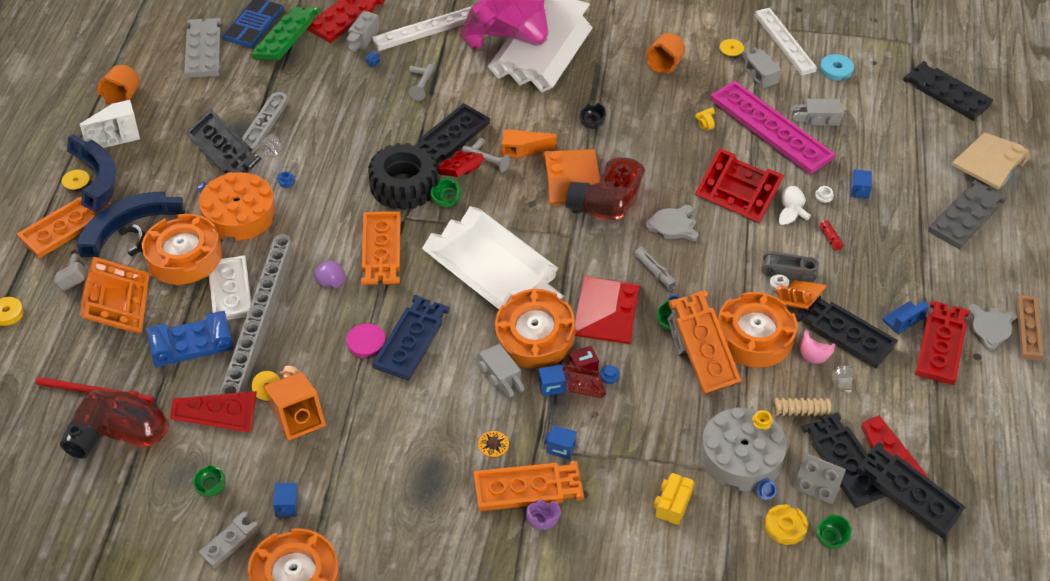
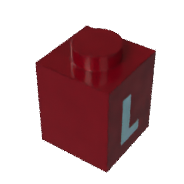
[567,346,599,379]

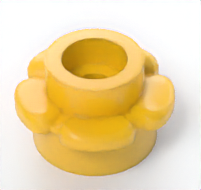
[752,410,773,430]

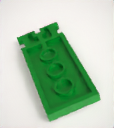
[251,7,321,60]

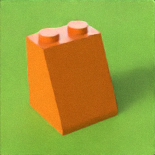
[264,372,326,441]

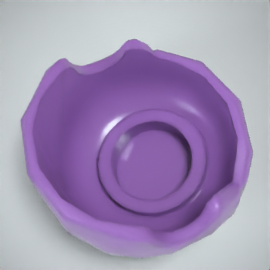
[314,261,346,288]
[526,499,561,530]

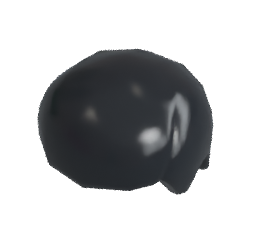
[579,103,606,129]

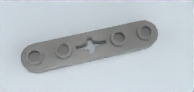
[242,92,288,153]

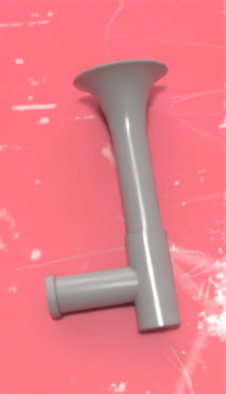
[409,64,434,101]
[462,138,510,172]

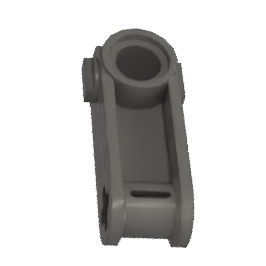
[761,251,819,283]

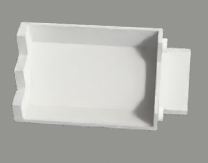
[488,0,593,93]
[422,206,565,309]

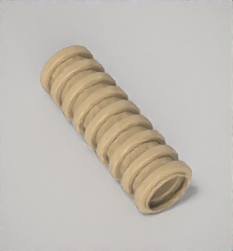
[773,398,831,416]

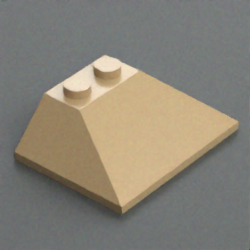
[951,133,1031,190]

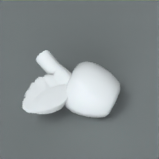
[779,186,811,225]

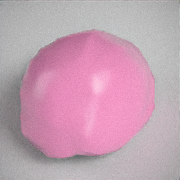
[800,330,835,364]

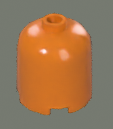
[646,33,685,74]
[97,64,140,105]

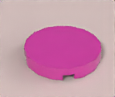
[346,324,386,358]

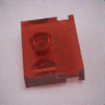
[562,364,606,398]

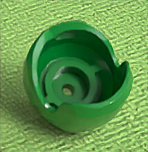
[430,177,462,208]

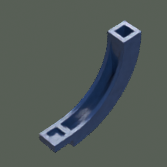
[67,134,116,213]
[77,191,185,257]

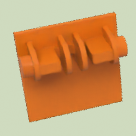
[776,280,827,309]

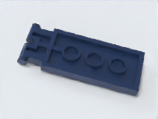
[372,295,450,381]

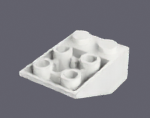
[80,100,140,148]

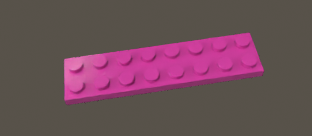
[710,81,835,175]

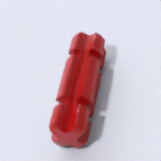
[819,220,844,251]

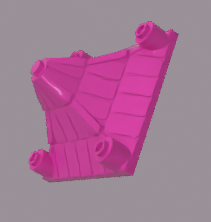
[459,0,548,50]

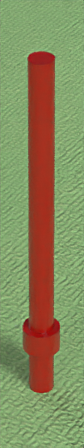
[36,377,154,404]

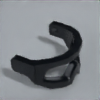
[119,224,146,256]

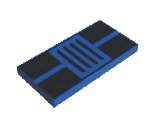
[223,0,284,48]

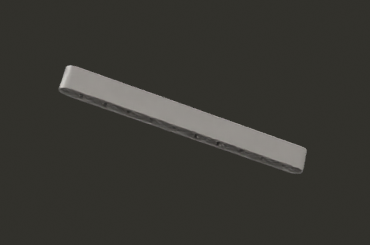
[221,234,292,394]

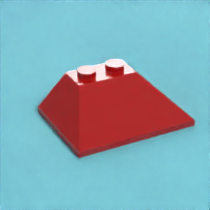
[695,148,784,223]
[575,276,640,344]

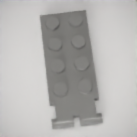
[184,18,221,78]

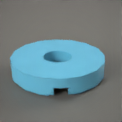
[820,54,854,81]

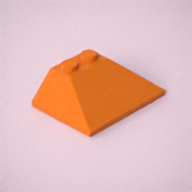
[542,149,602,205]
[79,257,149,334]

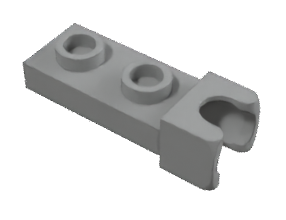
[199,512,260,569]

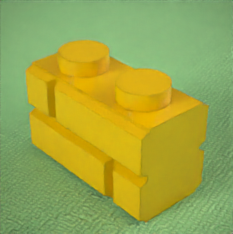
[653,473,695,525]

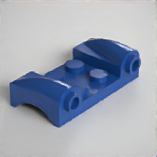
[146,310,234,367]

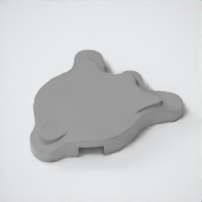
[646,205,698,242]
[968,304,1017,351]

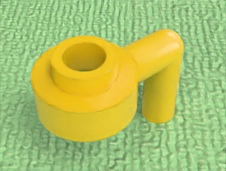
[695,108,715,131]

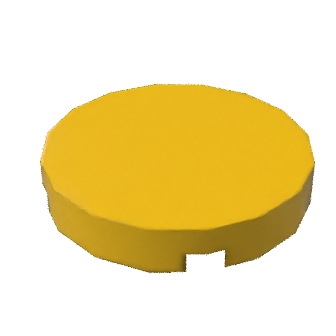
[764,504,808,545]

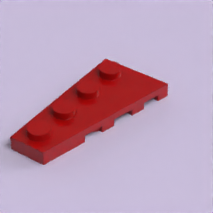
[170,391,257,432]
[861,415,928,478]

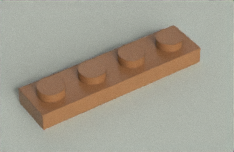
[1016,295,1043,361]

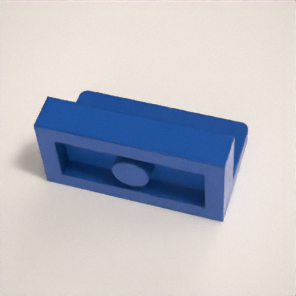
[882,301,929,334]

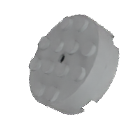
[700,408,787,491]

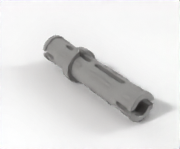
[634,247,678,291]

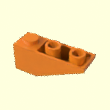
[502,129,557,158]

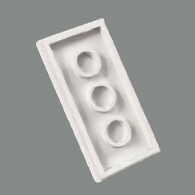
[209,256,251,320]

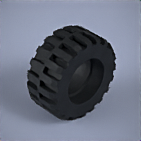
[368,143,438,210]

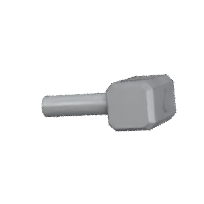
[54,253,87,291]

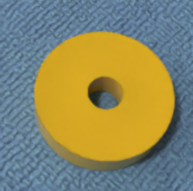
[0,297,24,326]

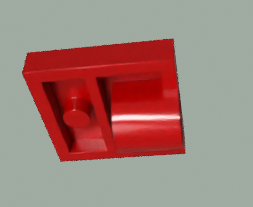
[437,150,485,177]

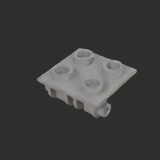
[793,453,846,505]

